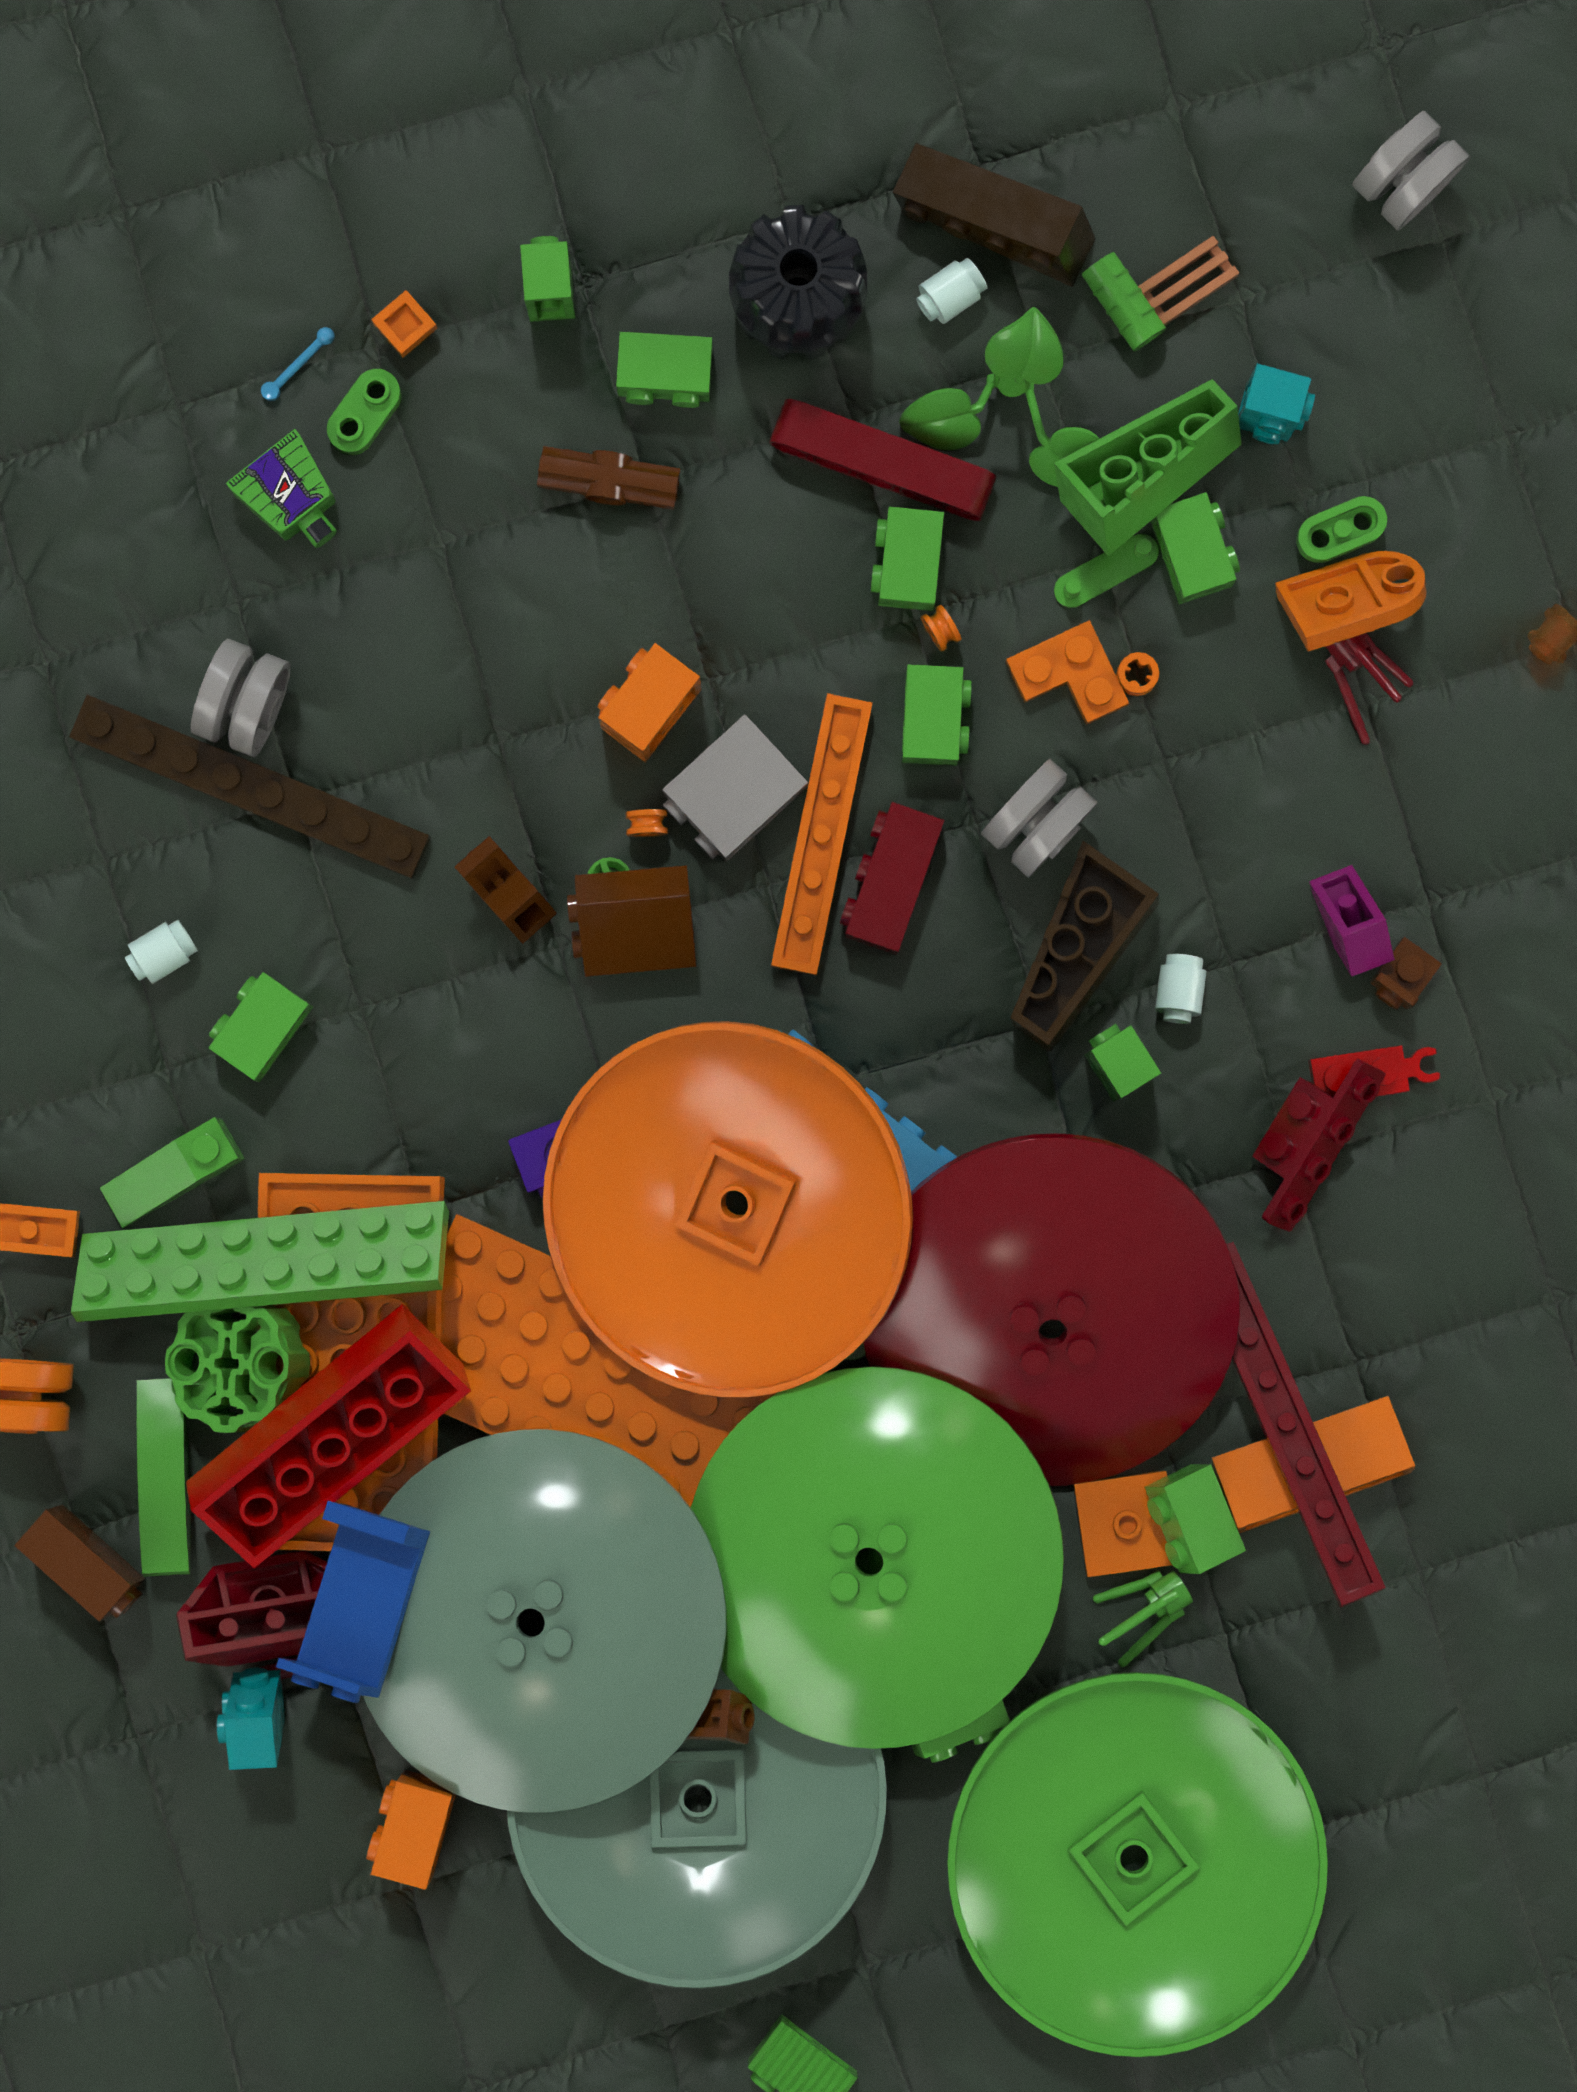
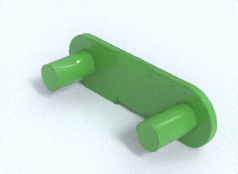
[1054,534,1159,608]

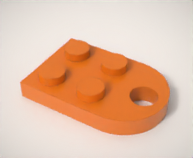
[1275,551,1427,652]

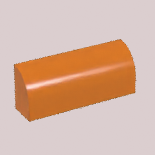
[1212,1396,1415,1533]

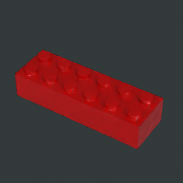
[186,1304,471,1568]

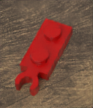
[1308,1045,1441,1097]

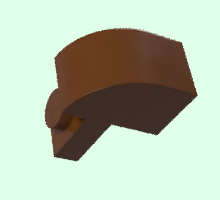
[454,836,557,944]

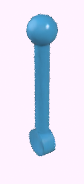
[261,327,335,401]

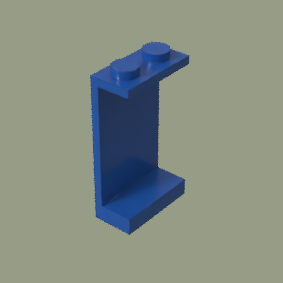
[276,1501,430,1703]

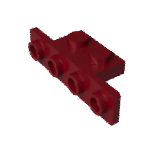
[1252,1059,1386,1232]

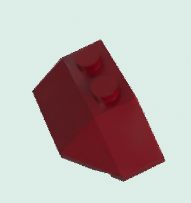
[176,1551,327,1667]

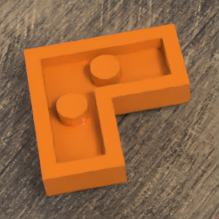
[1005,620,1129,725]

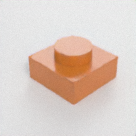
[371,290,438,358]

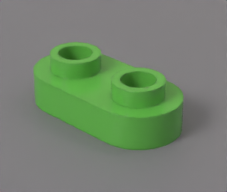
[327,369,401,455]
[1296,496,1387,563]

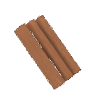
[1138,236,1239,326]

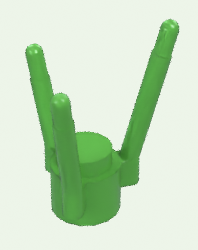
[1093,1570,1193,1667]

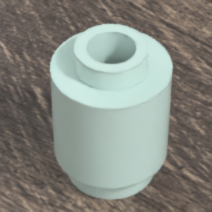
[916,258,987,324]
[125,920,198,984]
[1155,954,1207,1024]

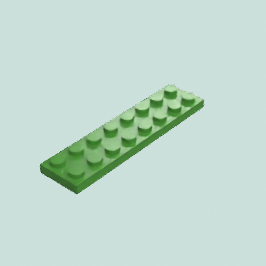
[71,1201,449,1322]

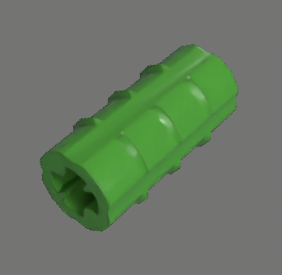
[1082,252,1166,352]

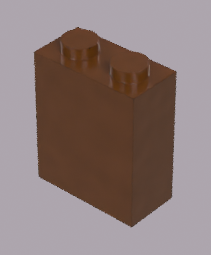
[567,865,696,977]
[14,1504,146,1622]

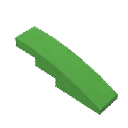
[137,1378,191,1577]

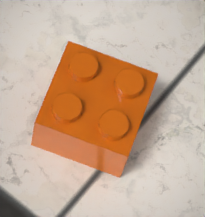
[597,643,702,763]
[366,1770,456,1890]

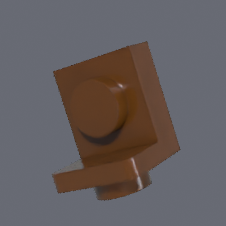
[1369,936,1442,1010]
[686,1689,755,1744]

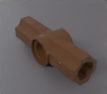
[537,446,681,510]

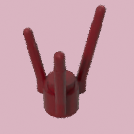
[1324,633,1414,745]

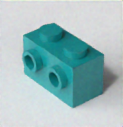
[1238,363,1315,444]
[217,1667,285,1770]

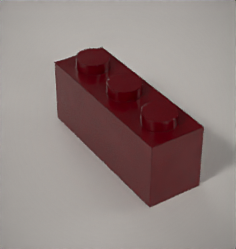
[840,802,944,955]

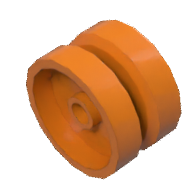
[0,1358,74,1434]

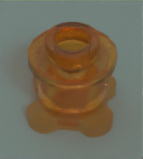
[1527,603,1577,664]

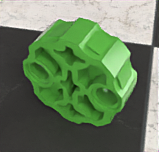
[165,1305,310,1433]

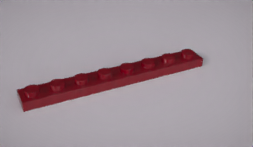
[1227,1242,1386,1608]

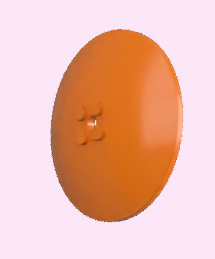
[543,1021,913,1397]

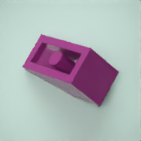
[1309,865,1395,977]

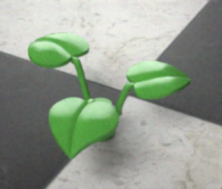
[899,307,1100,487]

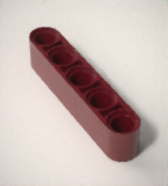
[769,399,997,521]

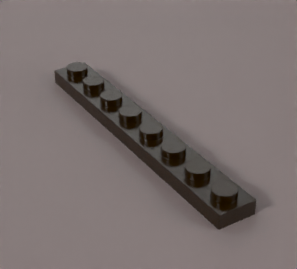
[69,694,430,879]

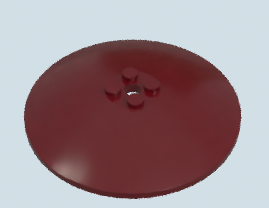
[863,1133,1240,1486]

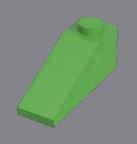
[100,1117,245,1228]

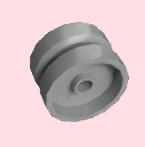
[1352,111,1471,231]
[191,638,291,757]
[981,759,1098,878]

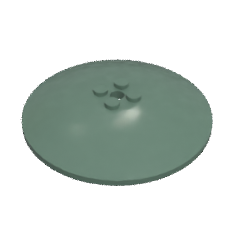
[363,1429,727,1813]
[507,1668,887,1989]

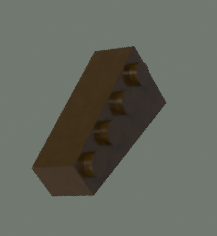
[892,143,1096,287]
[1011,841,1159,1052]

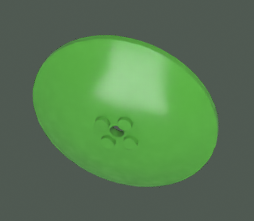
[691,1366,1064,1749]
[947,1672,1328,2057]

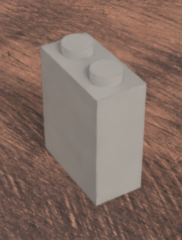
[662,714,808,862]

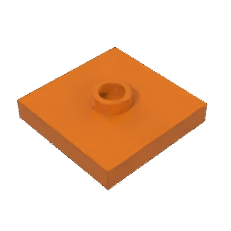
[1073,1470,1172,1577]

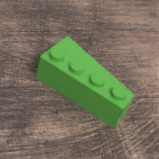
[1054,379,1242,556]

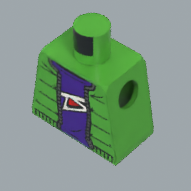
[226,429,337,548]

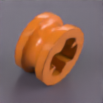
[921,605,962,652]
[1116,652,1160,697]
[626,809,668,837]

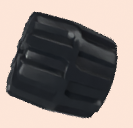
[729,204,867,360]

